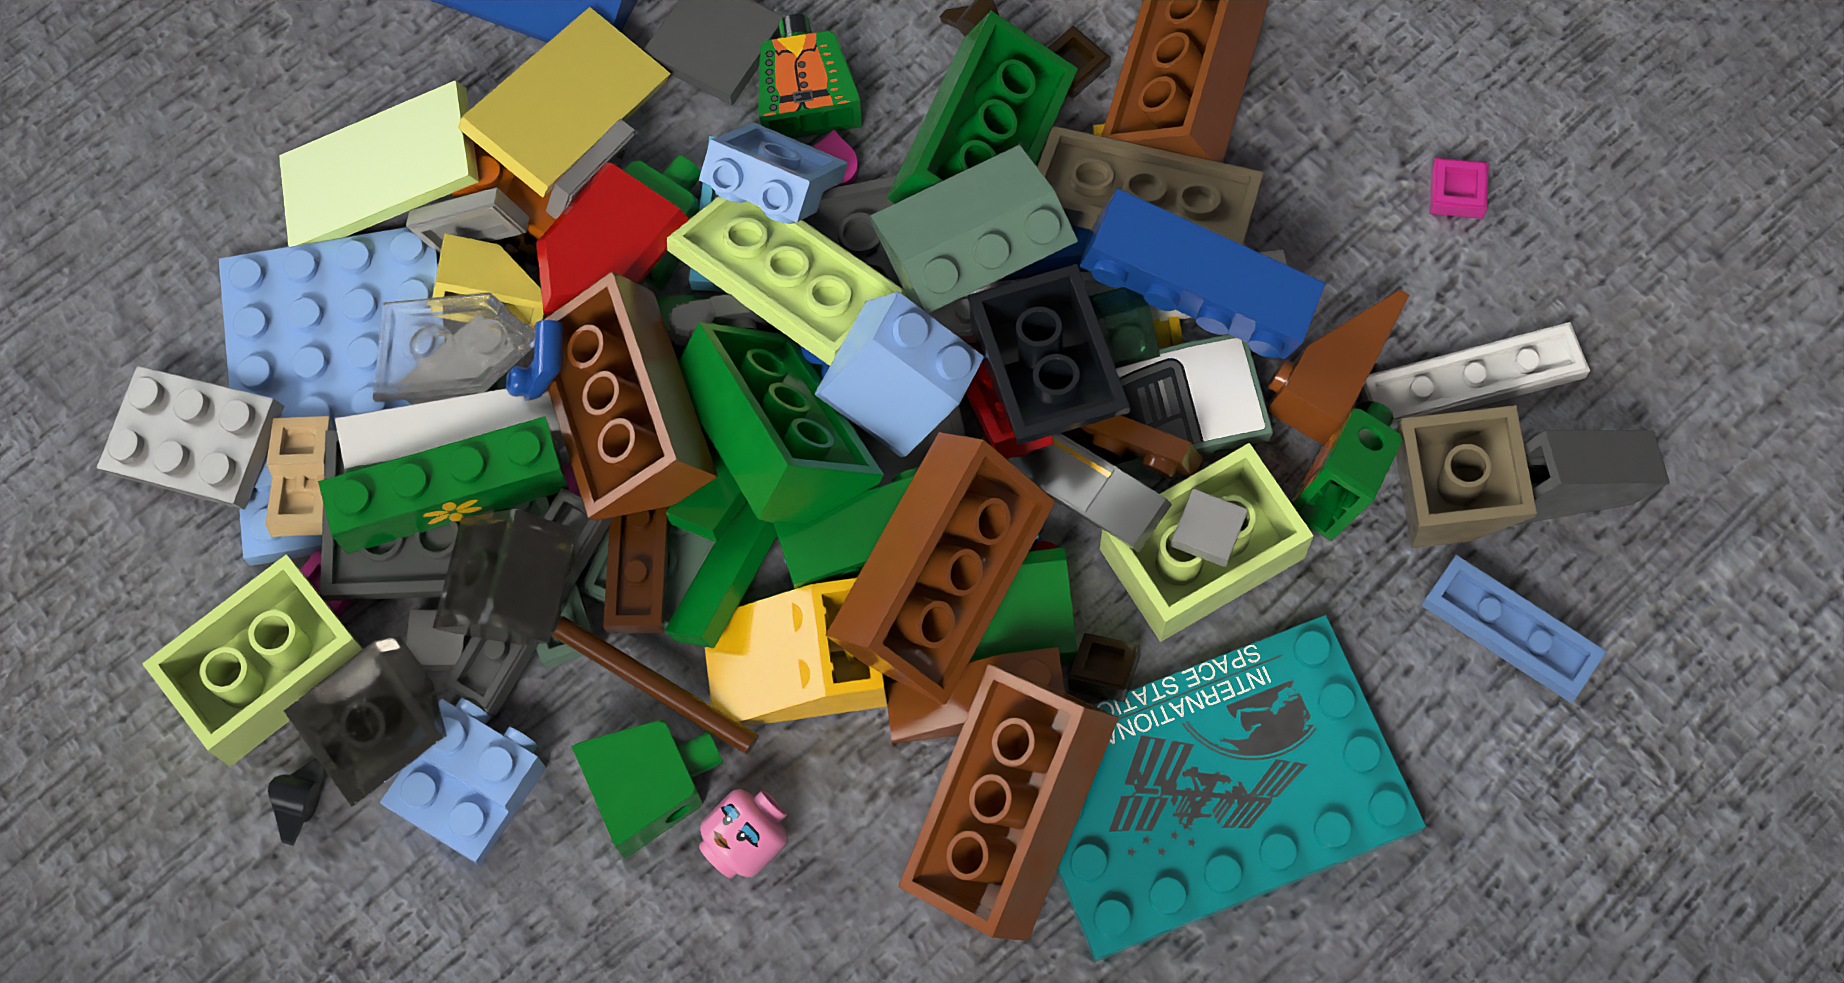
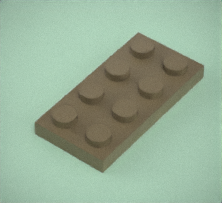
[1037,126,1264,246]

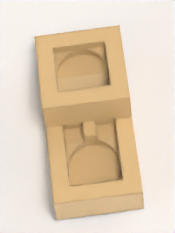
[265,416,332,537]

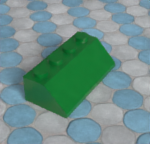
[886,11,1078,204]
[679,322,884,524]

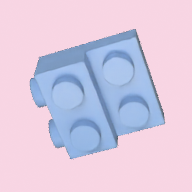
[699,122,848,224]
[379,698,546,866]

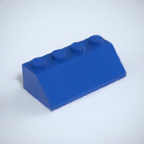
[1079,188,1326,359]

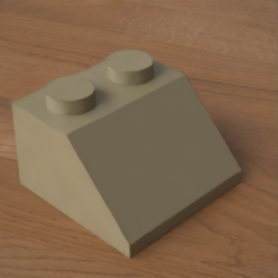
[1396,405,1537,548]

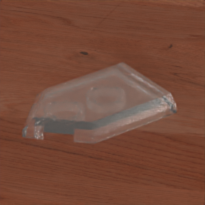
[373,292,535,402]

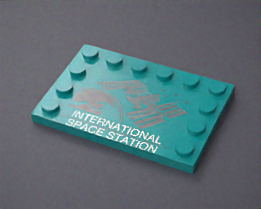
[1057,615,1426,963]

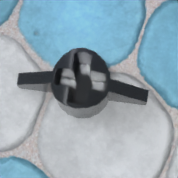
[268,756,331,846]

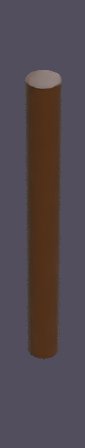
[551,616,759,755]

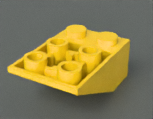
[705,578,887,727]

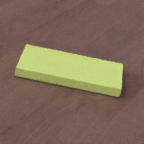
[279,80,479,247]
[667,196,907,366]

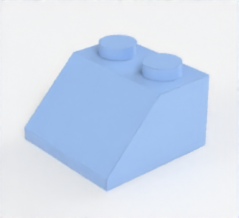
[814,292,984,457]

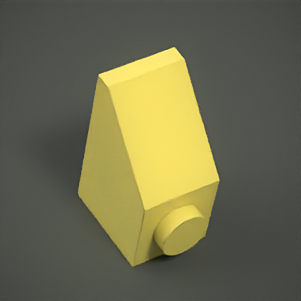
[429,233,544,337]

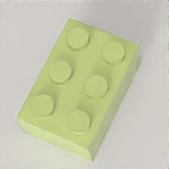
[1100,443,1314,642]
[142,554,371,767]

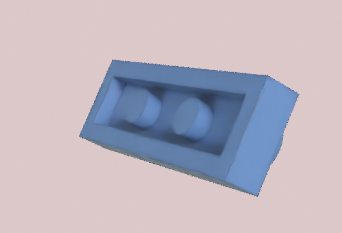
[1422,555,1607,703]

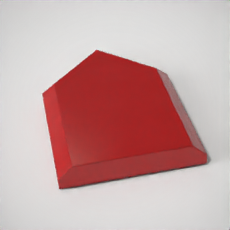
[536,163,690,316]

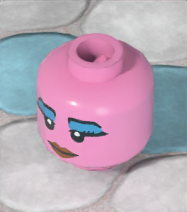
[699,789,788,879]

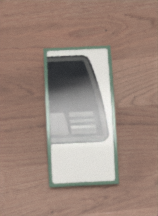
[1074,334,1273,480]

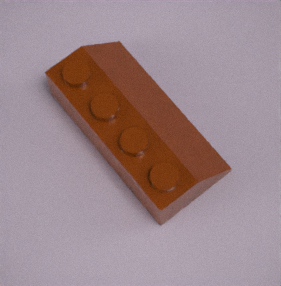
[1101,0,1269,163]
[529,271,718,521]
[825,432,1056,705]
[898,664,1119,941]

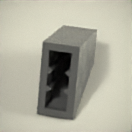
[1516,430,1670,525]

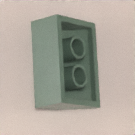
[869,145,1078,313]

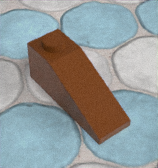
[1266,290,1409,445]
[885,647,1065,744]

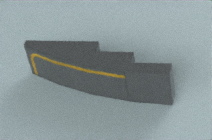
[976,430,1172,553]

